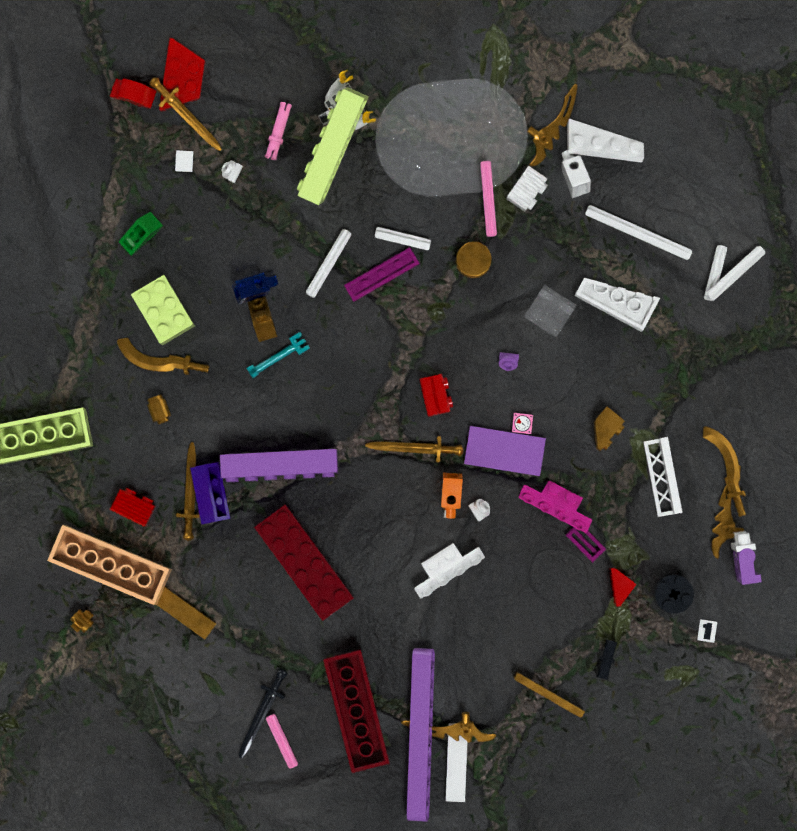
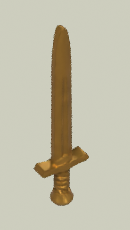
[150,77,221,151]
[365,436,464,463]
[176,442,200,541]

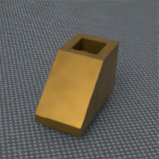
[248,297,277,342]
[593,407,625,451]

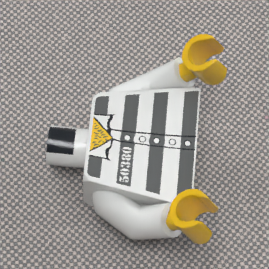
[319,70,376,130]

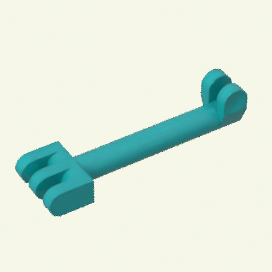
[246,332,310,378]

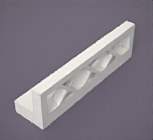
[643,437,682,517]

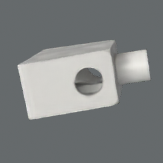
[562,150,591,198]

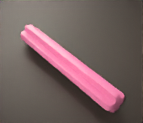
[480,161,497,237]

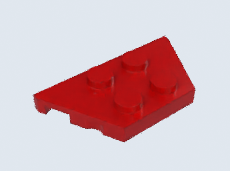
[159,38,205,111]

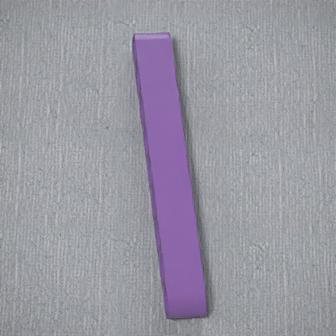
[407,648,435,822]

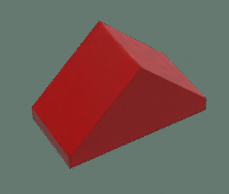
[609,568,637,607]

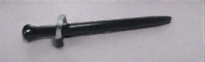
[239,669,288,758]

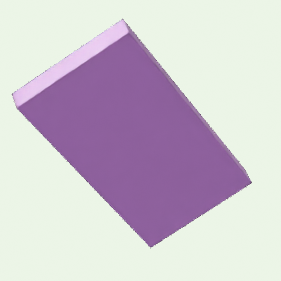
[464,426,546,476]

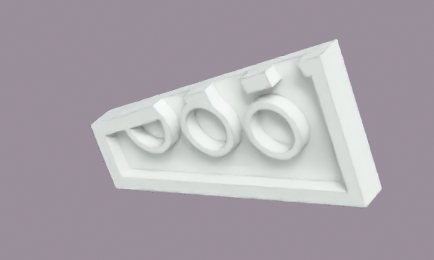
[567,119,644,162]
[575,278,660,332]

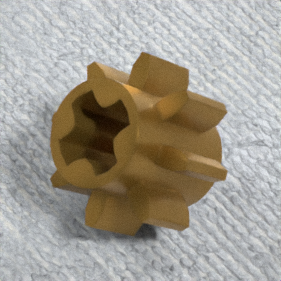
[70,609,94,633]

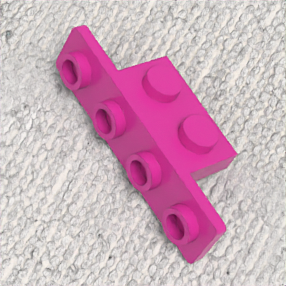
[519,480,592,533]

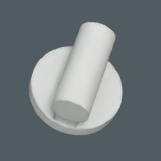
[222,160,243,183]
[468,499,490,522]

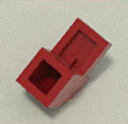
[110,78,156,109]

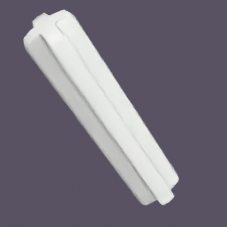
[375,227,431,250]
[704,245,727,301]

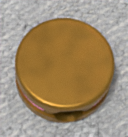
[456,242,492,278]

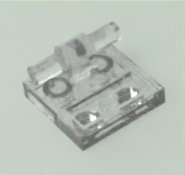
[524,285,577,338]

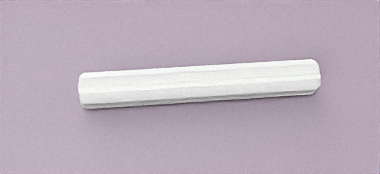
[306,229,351,298]
[706,246,765,301]

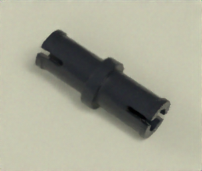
[596,640,618,680]

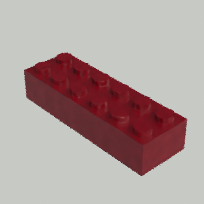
[254,505,354,621]
[323,649,390,773]

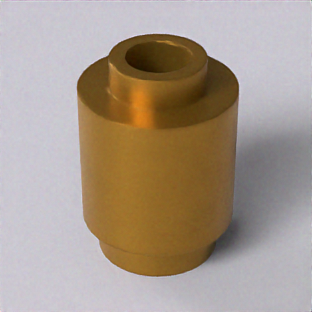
[147,395,171,425]

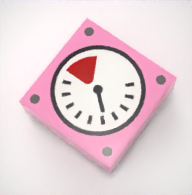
[512,413,533,434]

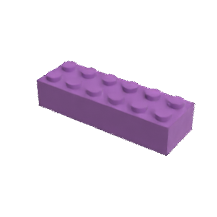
[220,449,338,482]

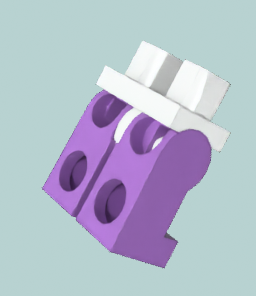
[731,531,762,585]

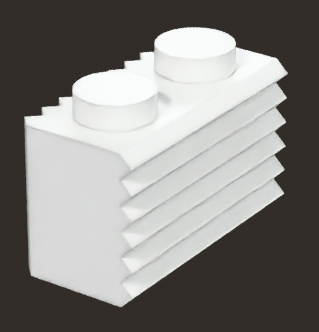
[506,166,548,212]

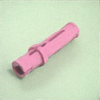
[265,102,292,160]

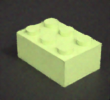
[131,275,195,346]

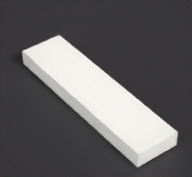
[445,723,467,802]

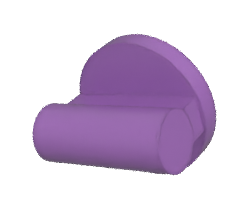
[499,352,519,371]

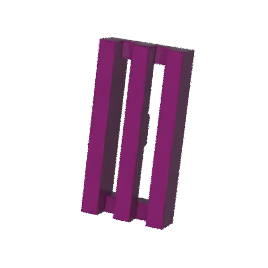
[565,527,606,563]

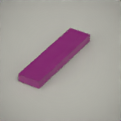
[344,247,420,302]

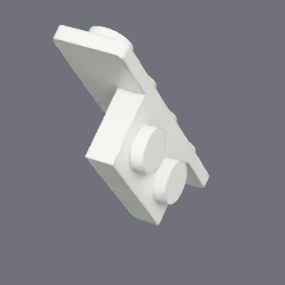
[414,543,485,598]

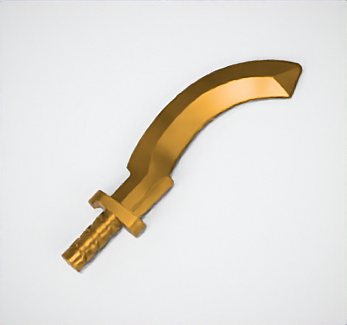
[117,338,209,375]
[703,426,746,517]

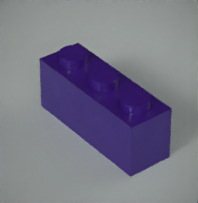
[190,462,230,525]

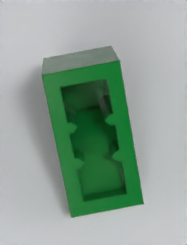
[119,212,163,256]

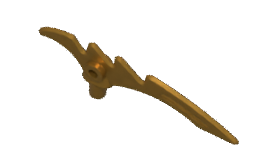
[527,84,578,166]
[712,465,744,559]
[401,712,496,743]

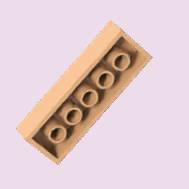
[47,525,172,605]

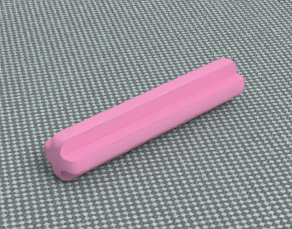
[266,714,298,769]

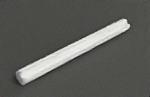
[585,205,692,260]

